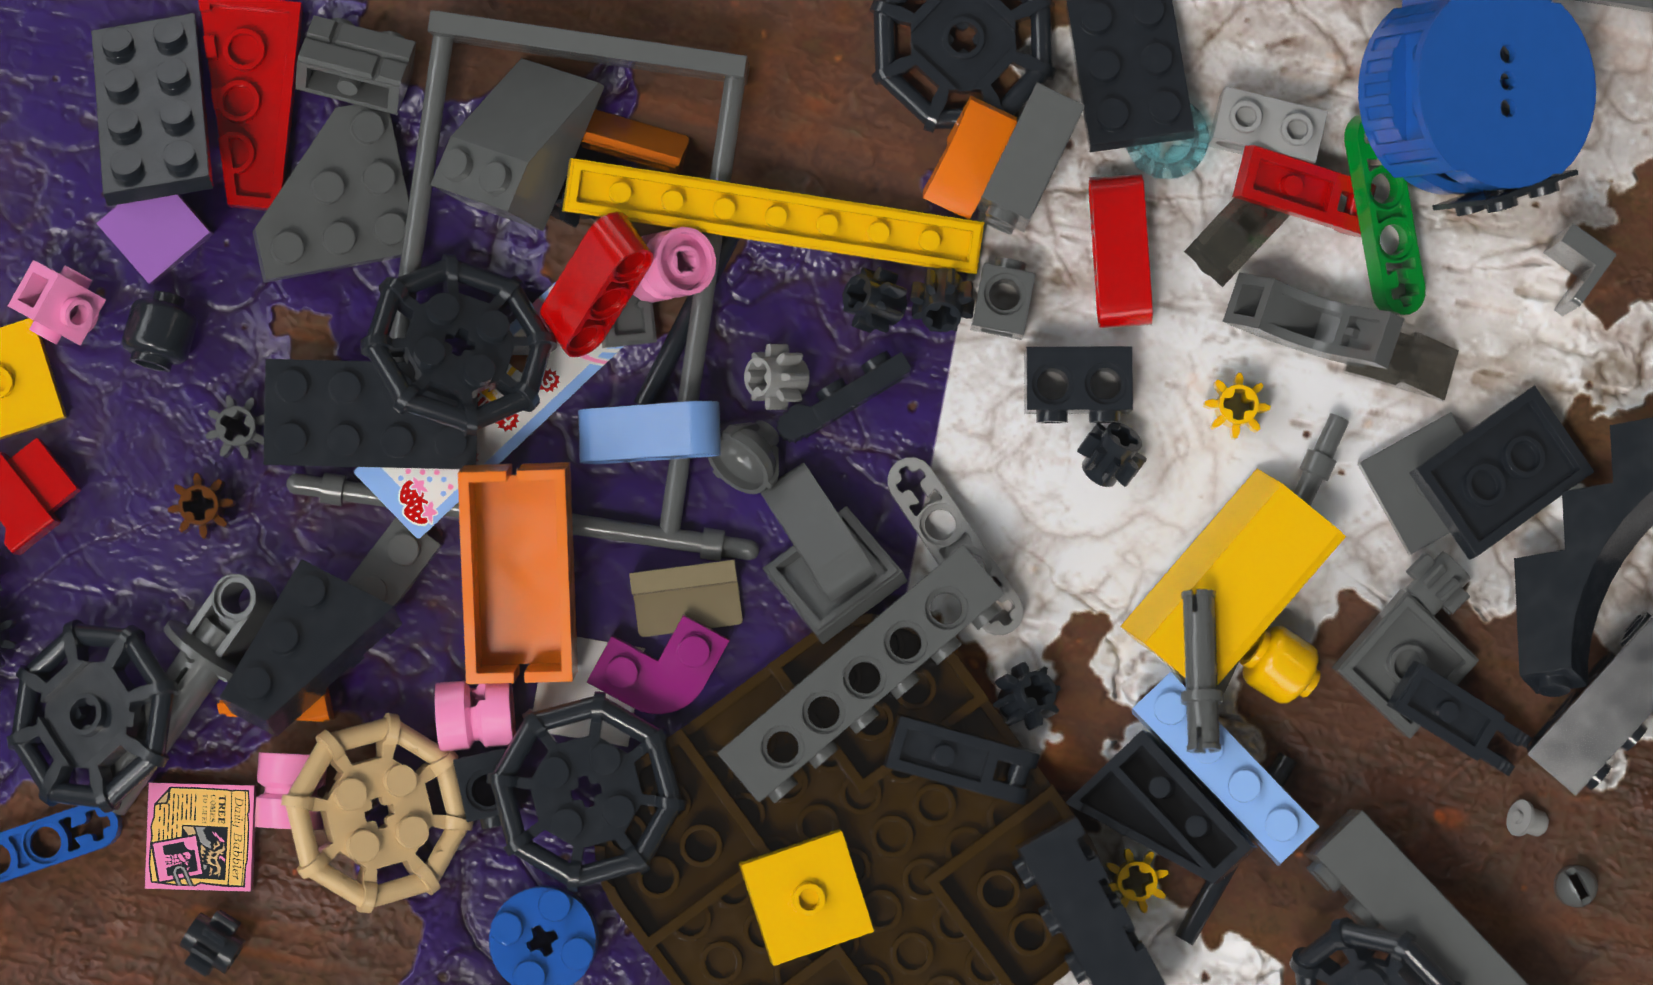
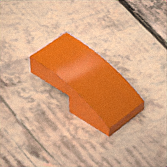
[923,96,1017,220]

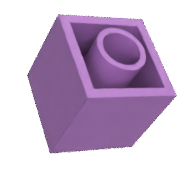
[96,194,214,285]

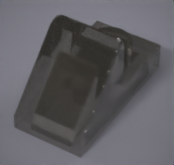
[1343,332,1459,401]

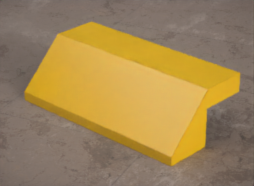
[1120,469,1346,684]

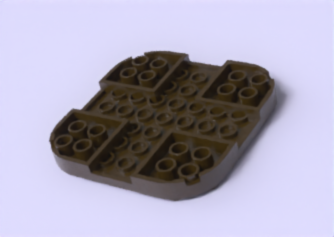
[594,613,1101,985]

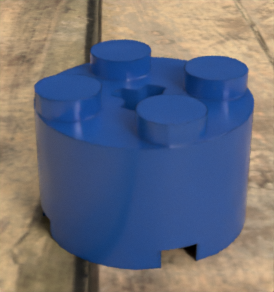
[489,885,599,985]

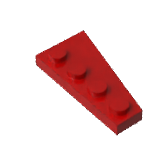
[198,0,304,211]

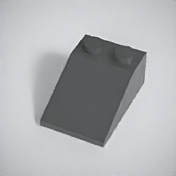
[430,58,604,231]

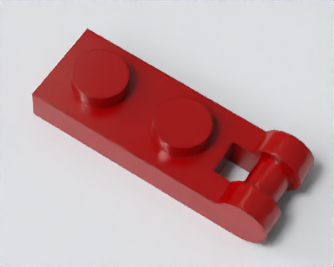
[1232,145,1377,237]

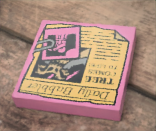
[145,782,257,892]

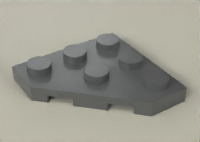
[253,104,409,283]

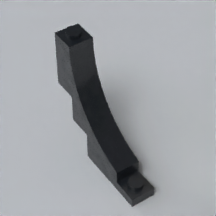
[1514,417,1653,697]

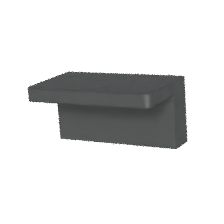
[1543,223,1617,316]

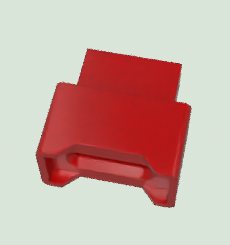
[0,437,82,555]

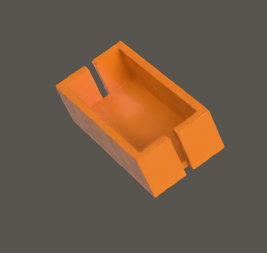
[458,462,578,684]

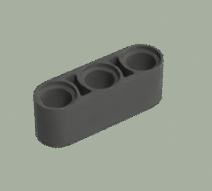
[761,462,876,602]

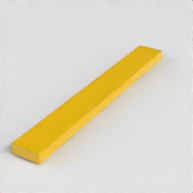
[562,158,984,274]

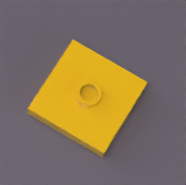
[0,318,67,440]
[739,829,874,966]

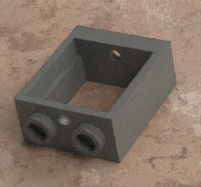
[978,82,1085,235]

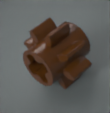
[167,473,236,540]

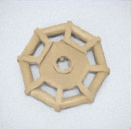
[281,713,474,913]

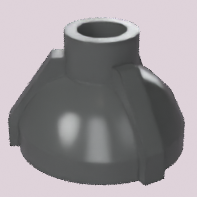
[708,420,779,494]

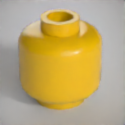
[1239,625,1321,704]

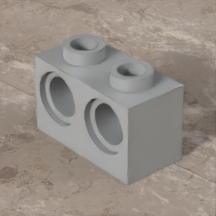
[1207,86,1328,164]

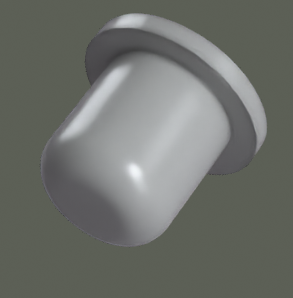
[1506,800,1549,836]

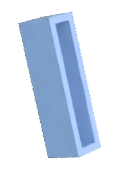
[1132,672,1319,866]

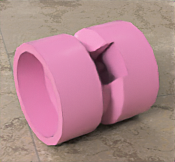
[633,227,716,303]
[435,681,516,751]
[254,752,327,830]

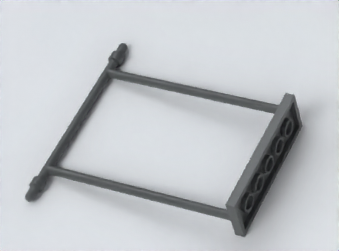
[286,10,760,561]

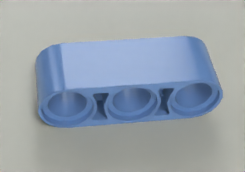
[578,401,721,464]

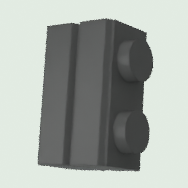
[296,15,416,115]

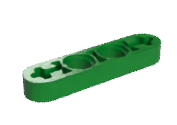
[1344,114,1426,315]

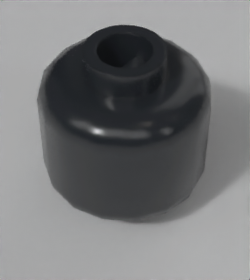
[122,291,198,372]

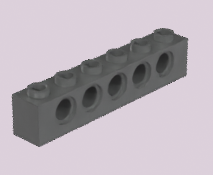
[717,545,1005,804]

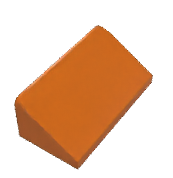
[580,110,690,174]

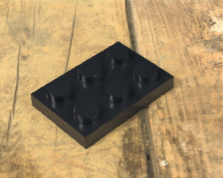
[1066,0,1195,152]
[1409,385,1594,560]

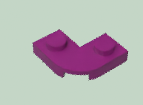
[586,614,730,714]

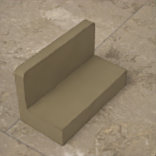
[629,560,743,637]

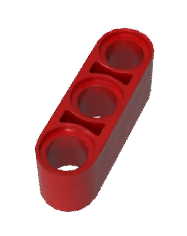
[1089,174,1153,328]
[540,212,654,357]

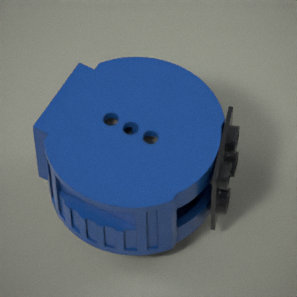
[1358,0,1596,216]

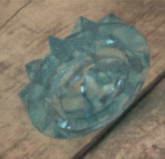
[1126,103,1209,179]

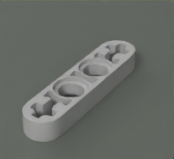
[887,457,1024,635]

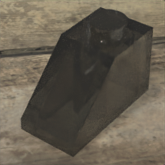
[1184,198,1290,287]

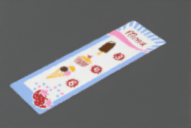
[354,281,624,538]

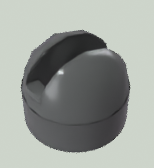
[1553,865,1598,908]

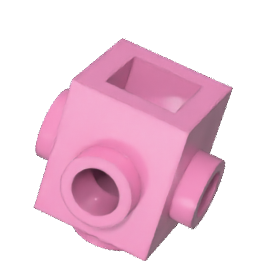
[8,260,106,346]

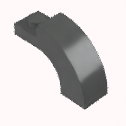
[1222,272,1404,369]

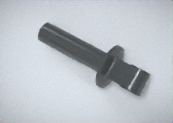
[88,574,278,815]

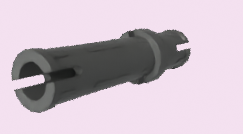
[1181,589,1224,753]

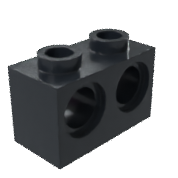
[1024,346,1133,424]

